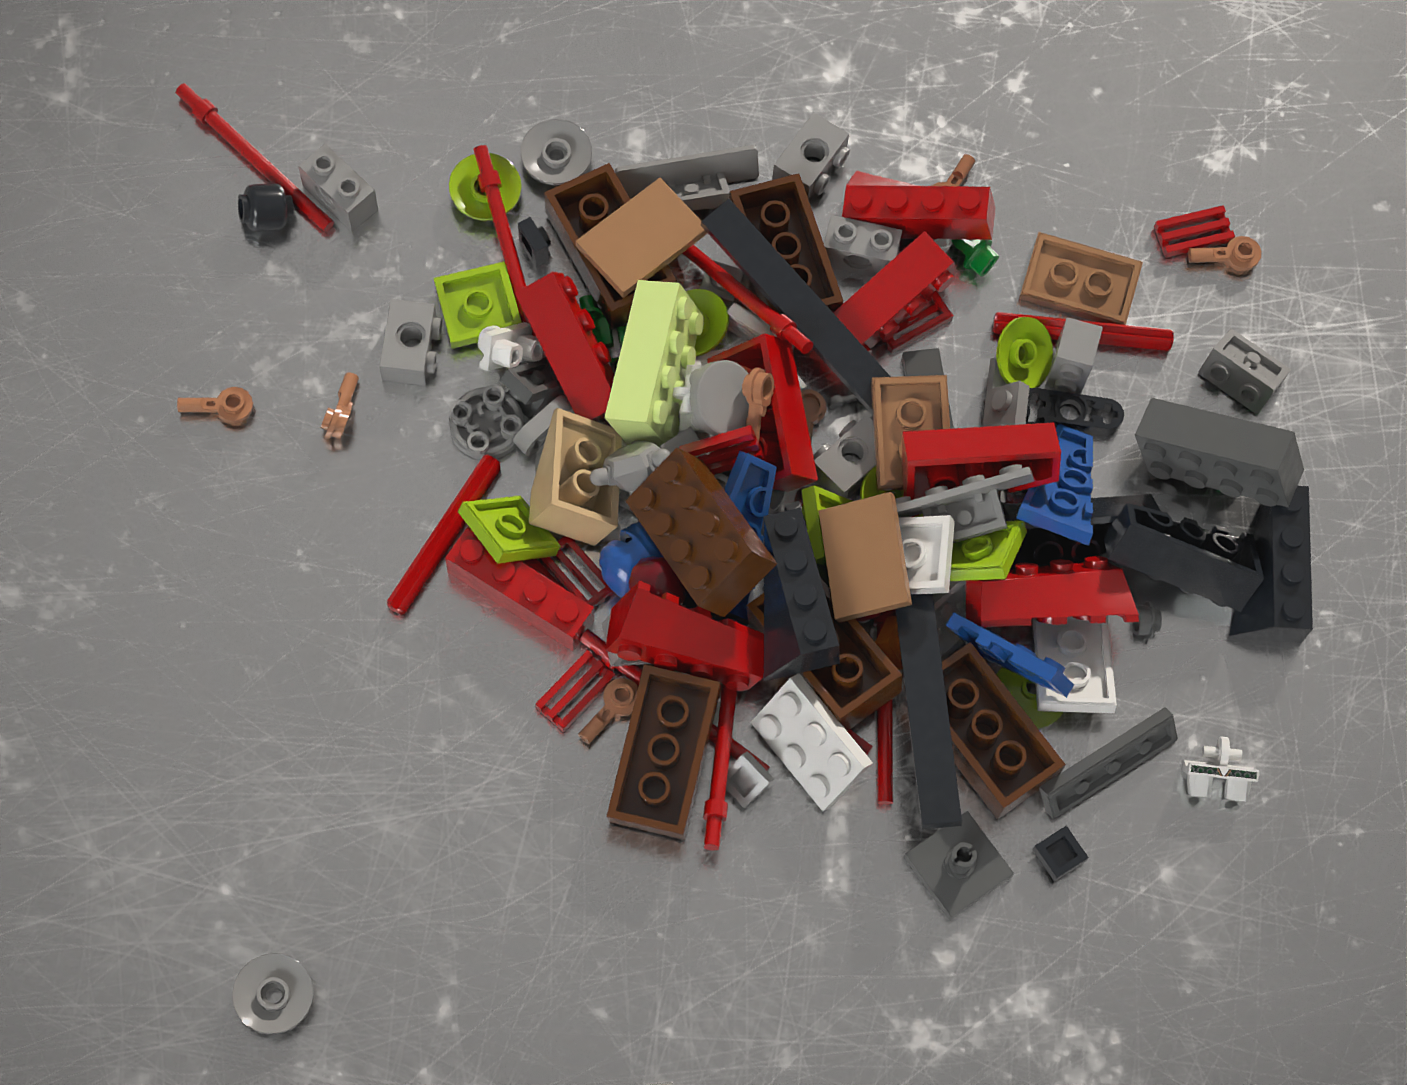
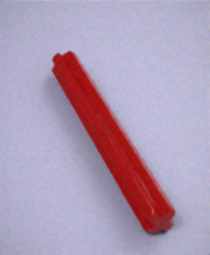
[993,312,1174,351]
[387,455,501,615]

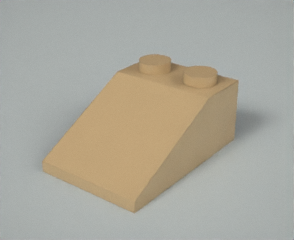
[529,408,622,546]

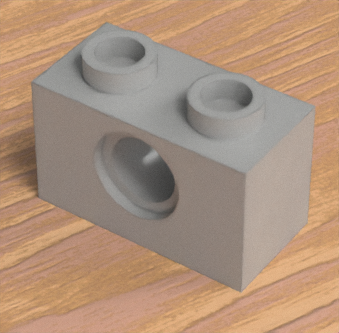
[772,112,850,201]
[298,143,378,232]
[824,215,902,277]
[379,299,442,386]
[1045,317,1103,394]
[813,415,876,499]

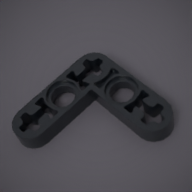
[1018,388,1124,493]

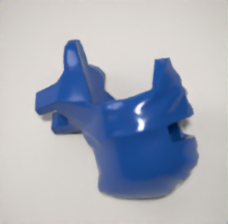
[599,521,690,600]

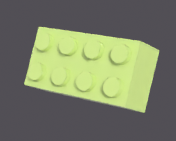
[604,280,704,447]

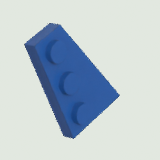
[946,612,1074,698]

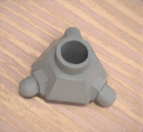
[590,440,671,495]

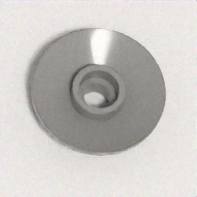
[520,119,592,185]
[232,953,314,1034]

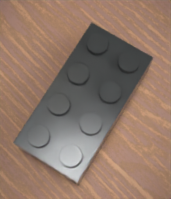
[1135,397,1304,508]

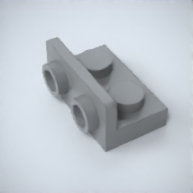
[1199,328,1291,414]

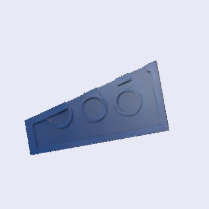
[1016,424,1093,546]
[688,451,777,620]

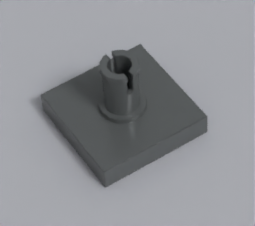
[904,811,1014,920]

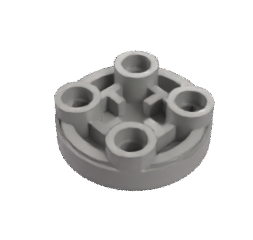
[689,360,749,436]
[449,384,524,460]

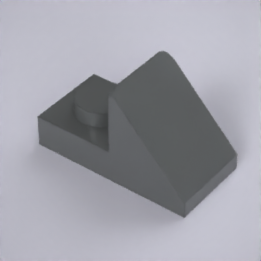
[500,357,563,418]

